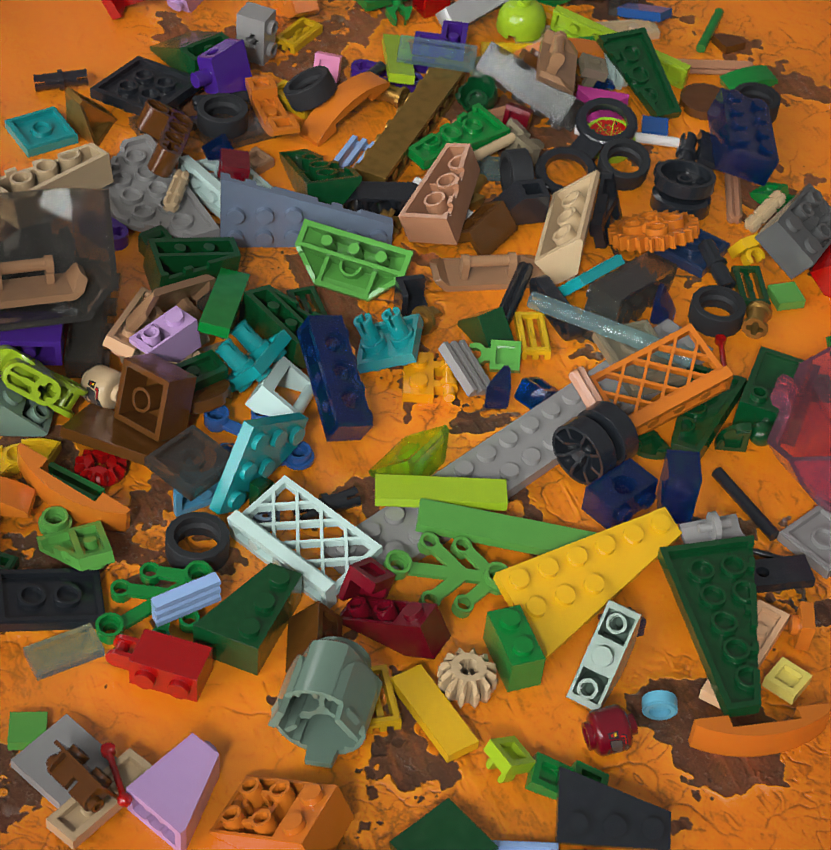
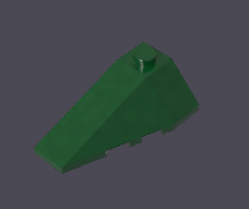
[279,149,362,205]

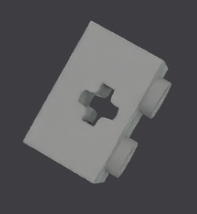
[236,1,278,66]

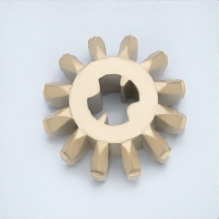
[437,647,498,709]

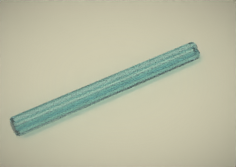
[527,291,696,368]

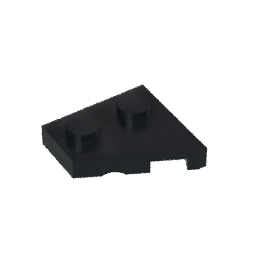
[589,172,622,249]

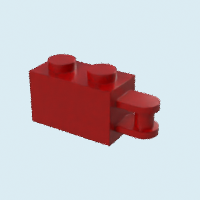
[105,629,213,702]

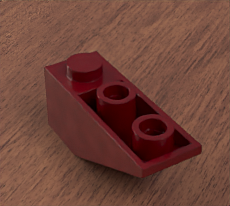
[339,596,451,659]

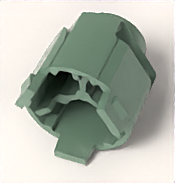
[268,636,383,768]

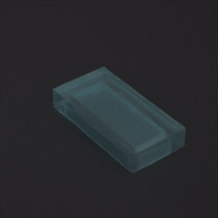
[23,623,105,681]

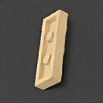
[46,748,153,850]

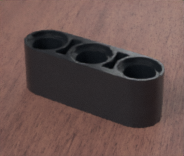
[343,181,418,216]

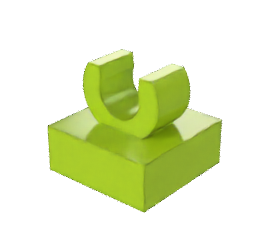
[483,736,536,784]

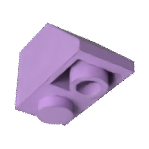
[129,306,201,363]

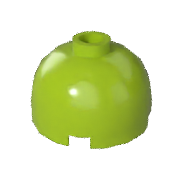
[496,0,546,42]

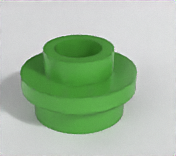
[38,506,73,535]

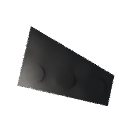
[555,766,671,850]

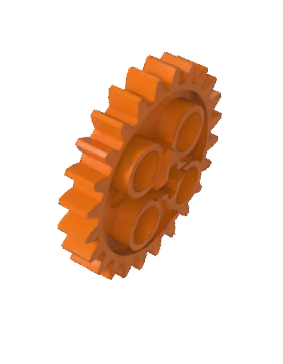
[607,210,700,253]

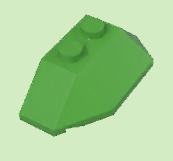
[295,219,414,302]

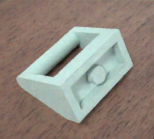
[245,356,318,417]

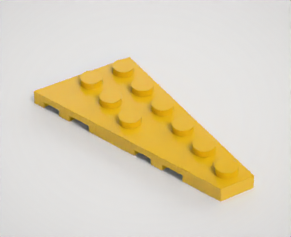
[493,507,682,662]

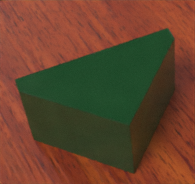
[457,307,514,348]

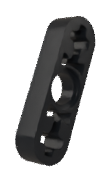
[529,275,582,341]

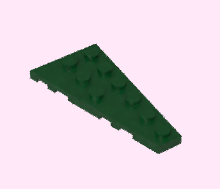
[657,535,761,718]

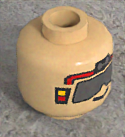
[80,364,121,410]

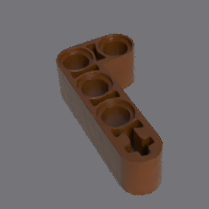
[135,99,194,178]

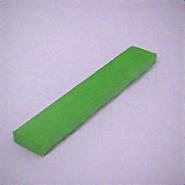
[415,498,596,555]

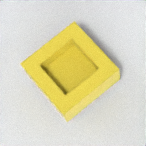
[762,657,813,705]

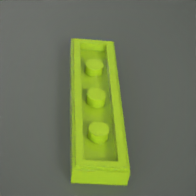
[382,34,415,85]
[375,474,508,511]

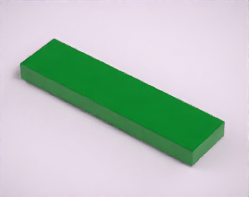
[197,267,250,339]

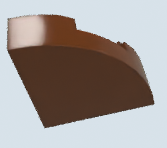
[711,33,746,54]

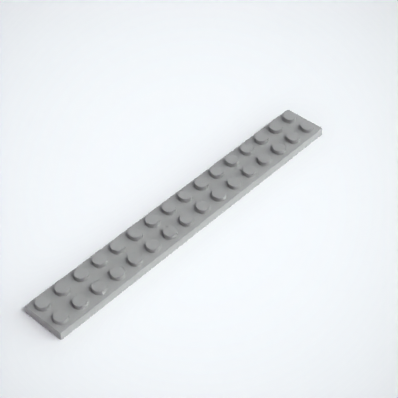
[324,318,713,575]

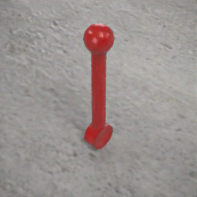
[714,334,727,367]
[100,742,132,808]

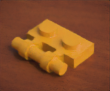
[402,351,458,404]

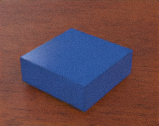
[641,115,668,136]

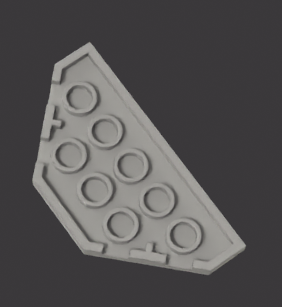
[94,134,220,238]

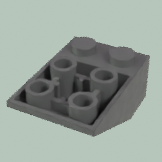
[754,182,831,280]

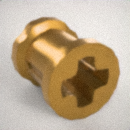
[375,78,409,109]
[742,300,773,339]

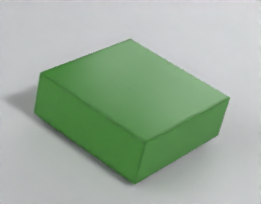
[767,282,806,311]
[7,712,48,750]

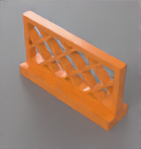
[590,323,734,436]

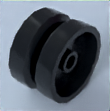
[650,159,716,221]

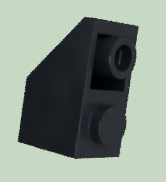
[491,178,550,225]

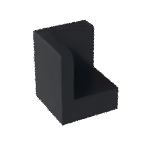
[393,274,428,317]

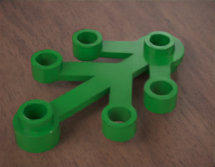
[95,560,215,645]

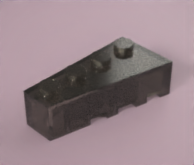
[475,41,585,132]
[581,251,678,343]
[64,258,122,378]

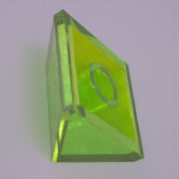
[368,425,449,478]

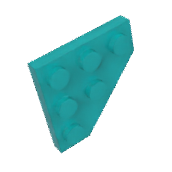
[209,412,309,515]

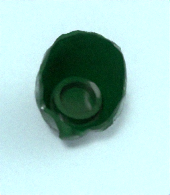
[455,74,498,113]

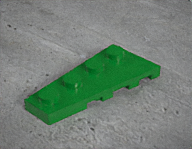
[408,103,511,170]

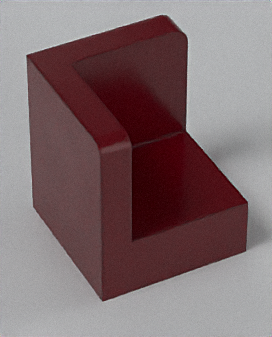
[217,148,250,182]
[338,557,396,601]

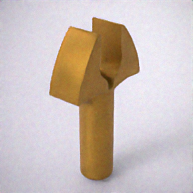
[468,174,487,211]

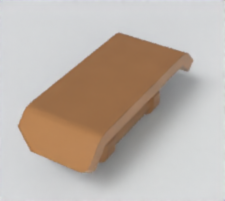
[535,30,578,95]
[429,252,544,292]
[0,255,88,309]
[126,274,216,332]

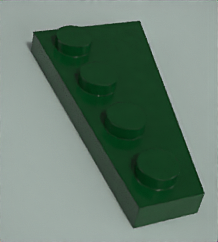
[596,27,682,119]
[671,364,747,461]

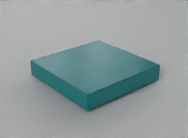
[5,106,78,158]
[558,254,625,297]

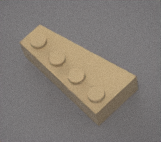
[0,143,114,230]

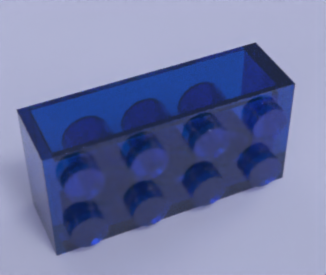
[707,87,779,186]

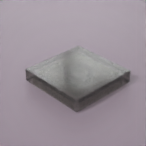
[144,425,231,501]

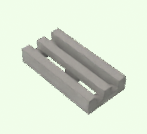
[438,340,495,397]

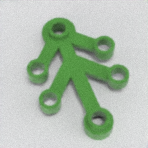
[383,532,508,618]

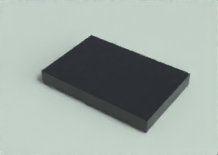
[0,568,105,632]

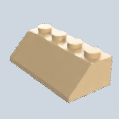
[534,170,600,285]

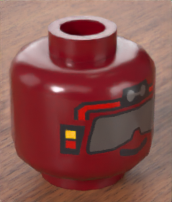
[581,704,638,757]

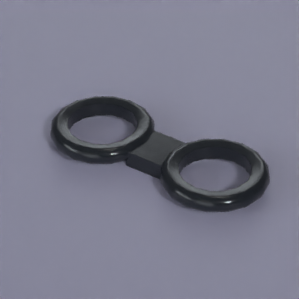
[534,98,638,195]

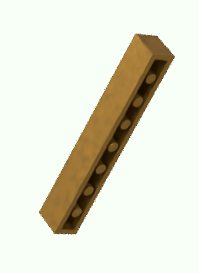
[353,57,468,182]

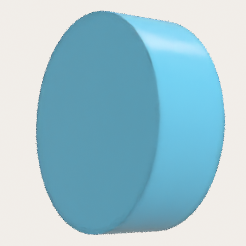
[641,690,678,720]

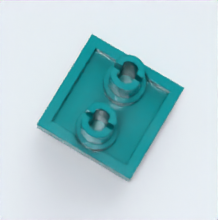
[353,307,424,374]
[215,320,292,393]

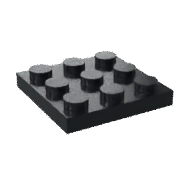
[90,56,203,116]

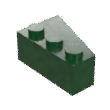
[143,237,241,292]
[239,285,346,369]
[193,563,302,675]

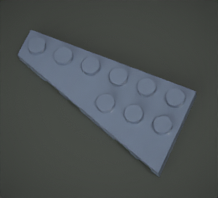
[220,172,393,247]

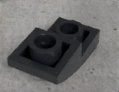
[695,129,726,172]

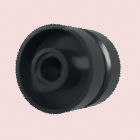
[552,401,639,485]

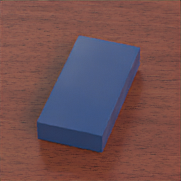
[617,2,672,22]

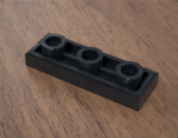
[754,554,816,593]

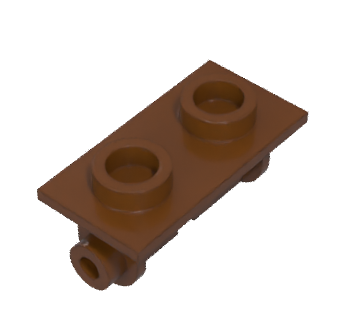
[46,740,118,813]

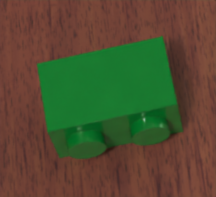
[483,605,546,692]

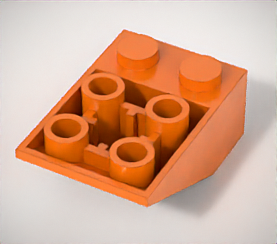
[209,775,354,850]

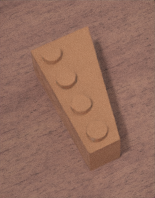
[398,143,480,245]

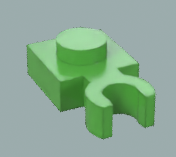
[469,340,522,373]

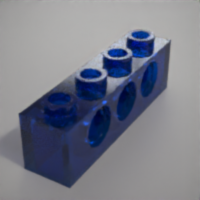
[297,315,374,442]

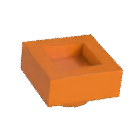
[788,601,816,651]

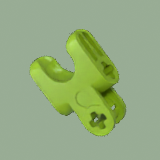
[0,345,88,419]

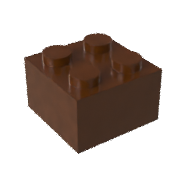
[114,353,197,442]

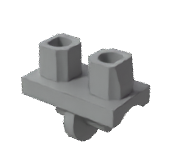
[679,511,745,544]

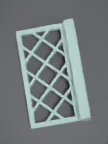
[177,155,273,219]
[227,475,383,608]

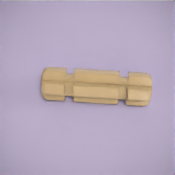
[163,169,190,213]
[744,190,786,233]

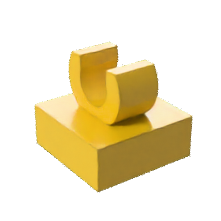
[727,232,765,266]

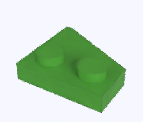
[36,520,115,571]

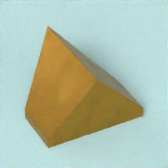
[65,87,117,147]

